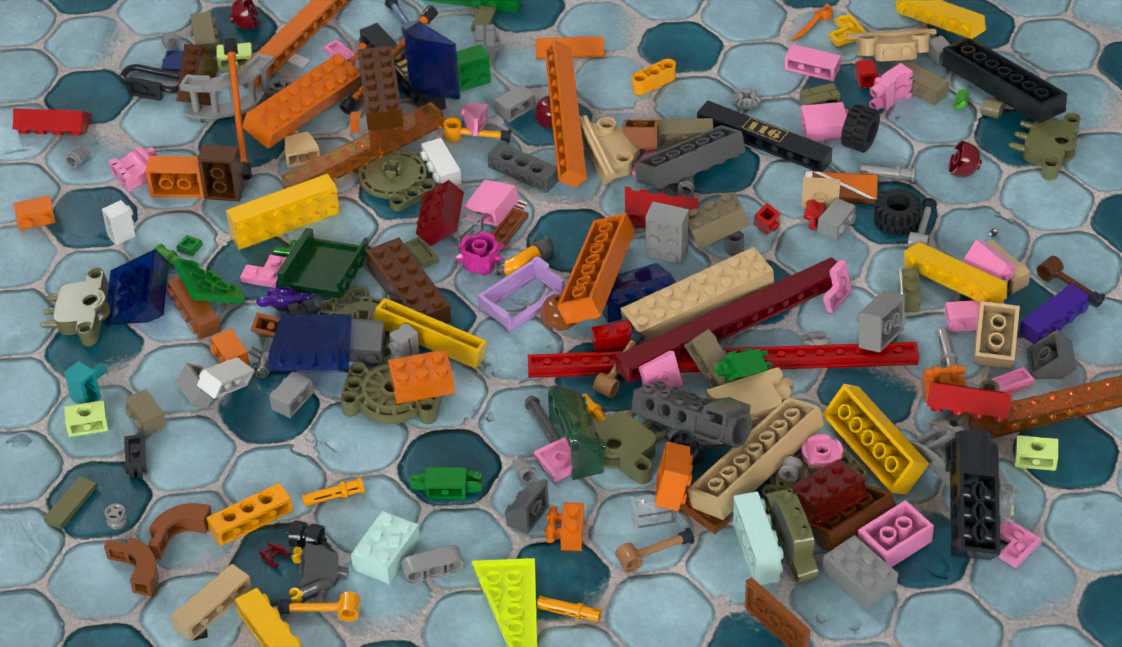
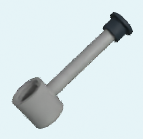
[907,198,937,249]

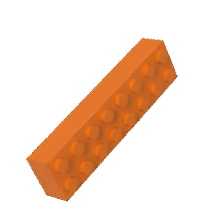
[242,53,361,149]
[557,213,635,324]

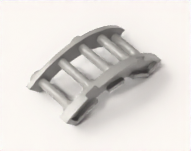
[180,53,274,119]
[907,419,1011,493]

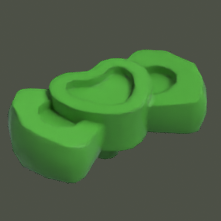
[953,89,970,110]

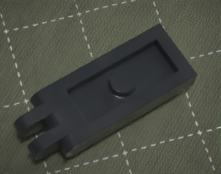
[124,434,147,480]

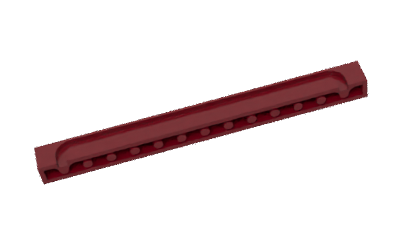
[616,257,837,383]

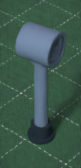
[385,0,423,39]

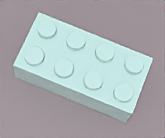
[733,491,784,585]

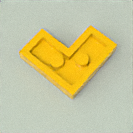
[828,13,867,47]

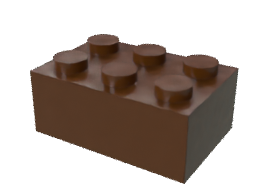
[197,144,245,202]

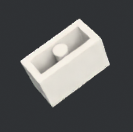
[102,200,136,246]

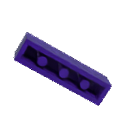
[1019,283,1089,344]

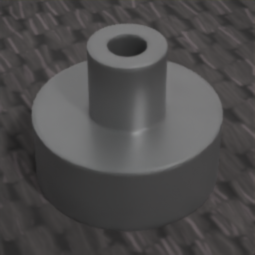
[161,32,180,49]

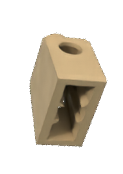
[284,130,321,168]

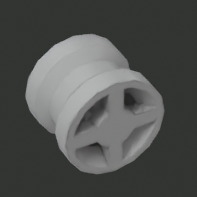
[779,456,803,482]
[105,504,128,530]

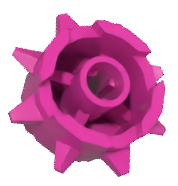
[455,232,505,276]

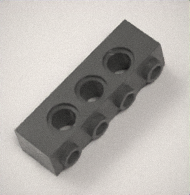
[487,142,559,193]

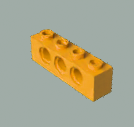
[206,483,293,546]

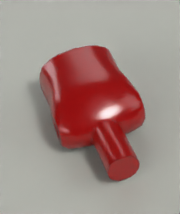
[803,200,825,230]

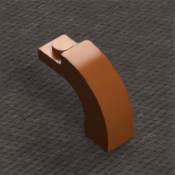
[149,503,212,560]
[104,537,159,597]

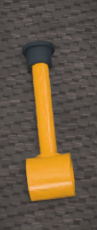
[444,117,511,143]
[278,592,361,622]

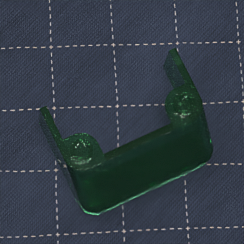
[548,385,606,480]

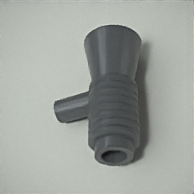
[248,337,283,379]

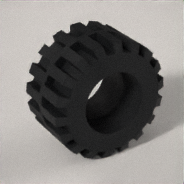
[841,104,880,153]
[874,188,922,236]

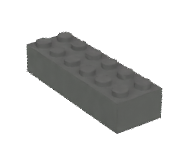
[634,125,746,190]

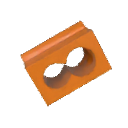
[350,111,362,133]

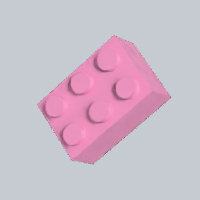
[857,500,934,567]

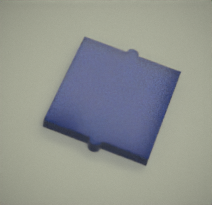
[161,51,183,72]

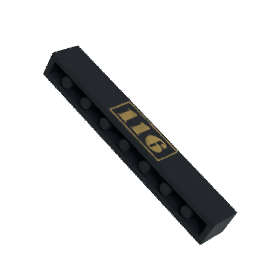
[359,23,446,116]
[697,100,832,172]

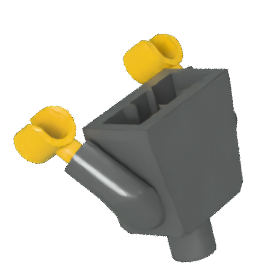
[289,543,349,603]

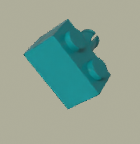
[64,361,107,404]

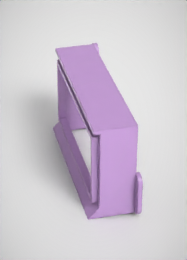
[477,257,565,333]

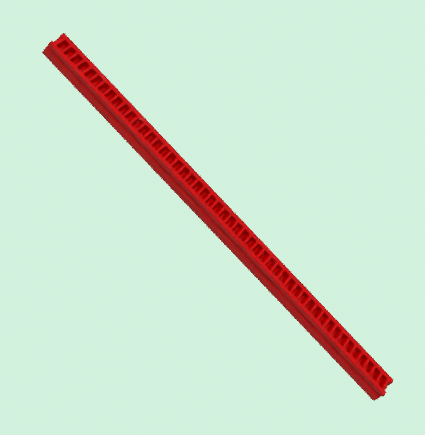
[528,342,919,378]

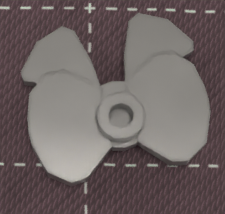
[801,331,830,345]

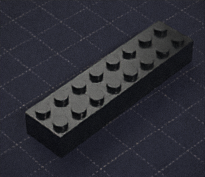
[942,38,1067,123]

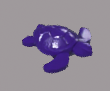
[256,287,314,311]

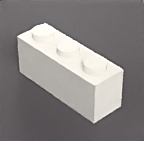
[420,138,462,185]
[197,357,255,399]

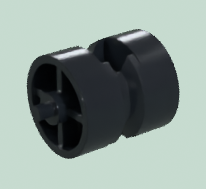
[284,298,321,324]
[668,431,704,466]
[287,520,327,549]

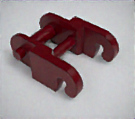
[259,542,291,569]

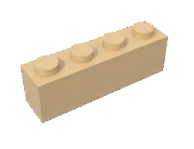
[171,564,252,642]

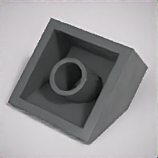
[343,318,387,364]
[1026,330,1077,379]
[505,479,549,535]

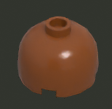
[541,293,576,331]

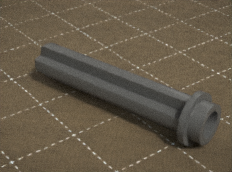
[525,396,561,443]

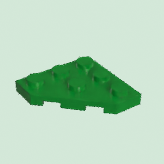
[174,259,245,304]

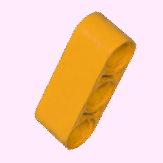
[632,59,676,95]

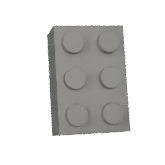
[646,202,689,265]
[857,290,905,352]
[822,535,898,611]

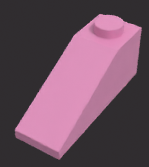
[461,102,488,136]

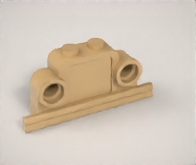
[846,29,936,61]
[580,115,640,185]
[706,367,794,428]

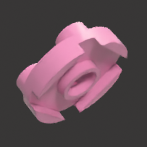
[802,434,843,469]

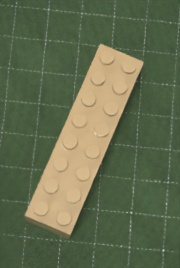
[621,247,774,345]
[687,397,824,520]

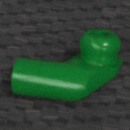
[274,240,298,257]

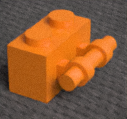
[921,364,966,403]
[545,502,585,551]

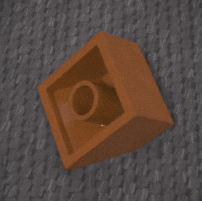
[621,120,659,152]

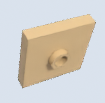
[801,177,840,210]

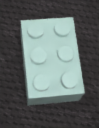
[351,511,420,584]

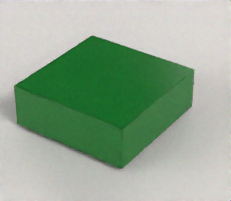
[176,235,203,256]

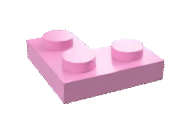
[240,255,287,288]
[823,260,852,314]
[999,518,1042,569]

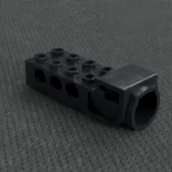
[945,429,1000,560]

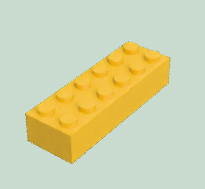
[226,174,340,250]
[822,384,929,495]

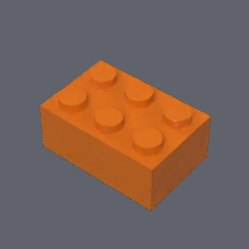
[146,156,204,198]
[388,349,455,404]
[654,441,693,511]

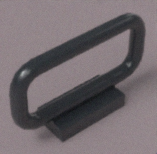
[119,64,180,101]

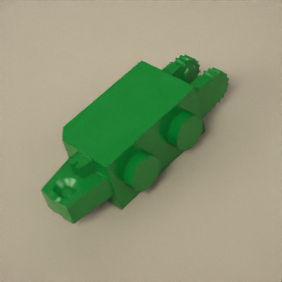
[713,348,773,382]
[410,467,483,499]

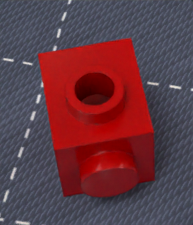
[854,60,878,88]
[753,203,781,235]

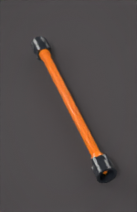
[339,5,438,115]
[223,38,252,180]

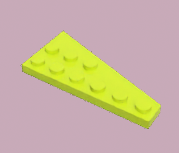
[472,558,537,647]

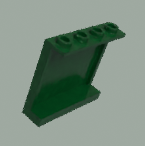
[277,228,370,298]

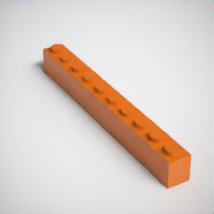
[239,0,349,88]
[544,40,587,188]

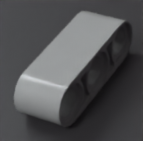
[401,545,465,584]

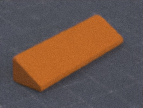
[535,36,604,59]

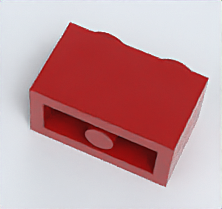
[592,320,632,352]

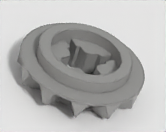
[733,88,761,109]

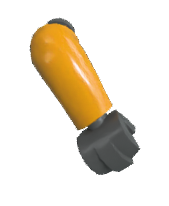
[494,235,554,277]

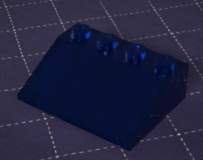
[404,21,460,100]
[104,249,169,325]
[602,263,676,323]
[268,314,352,373]

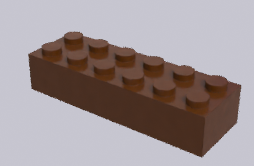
[358,45,403,131]
[366,237,451,323]

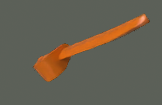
[792,4,833,41]

